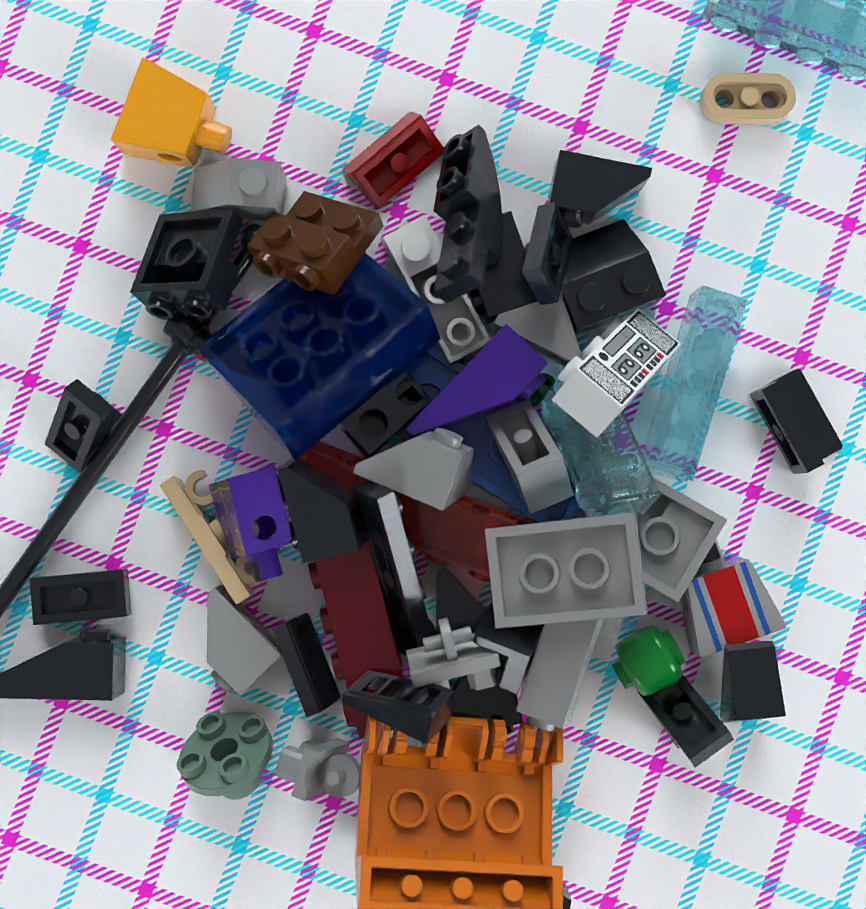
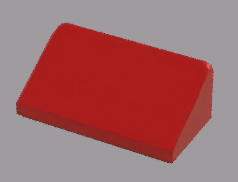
[343,112,444,210]

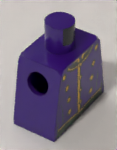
[209,466,292,582]

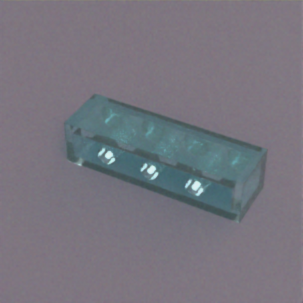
[700,0,866,81]
[637,285,748,482]

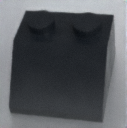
[560,219,666,335]

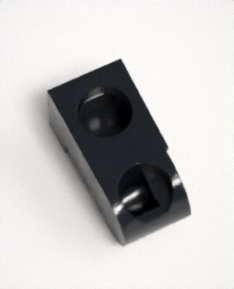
[340,371,433,459]

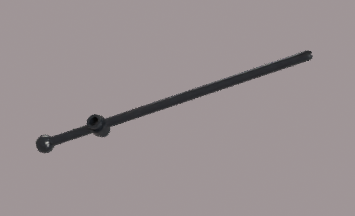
[0,223,261,618]

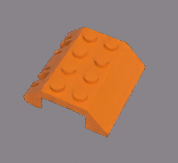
[355,716,563,909]

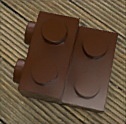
[247,191,384,296]

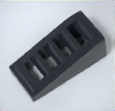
[341,670,456,745]

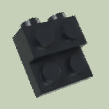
[130,209,243,320]

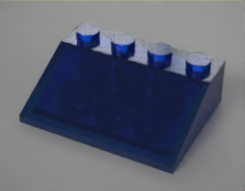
[196,253,441,461]

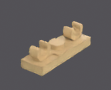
[159,470,265,605]

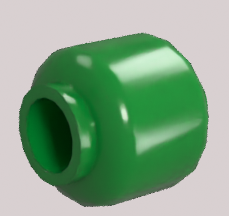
[612,625,687,696]

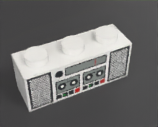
[552,308,681,438]

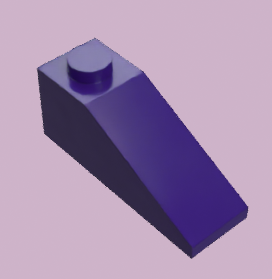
[406,324,548,438]

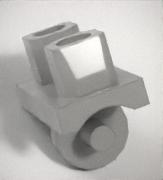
[406,617,501,691]
[275,738,360,801]

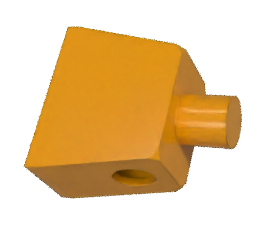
[111,57,232,167]

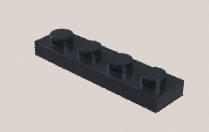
[352,480,436,657]

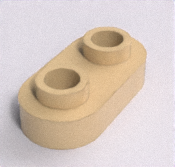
[700,73,796,125]

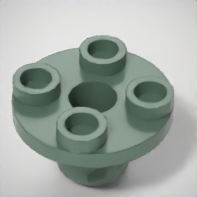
[176,712,273,800]

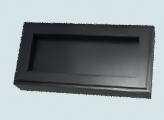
[272,612,341,717]

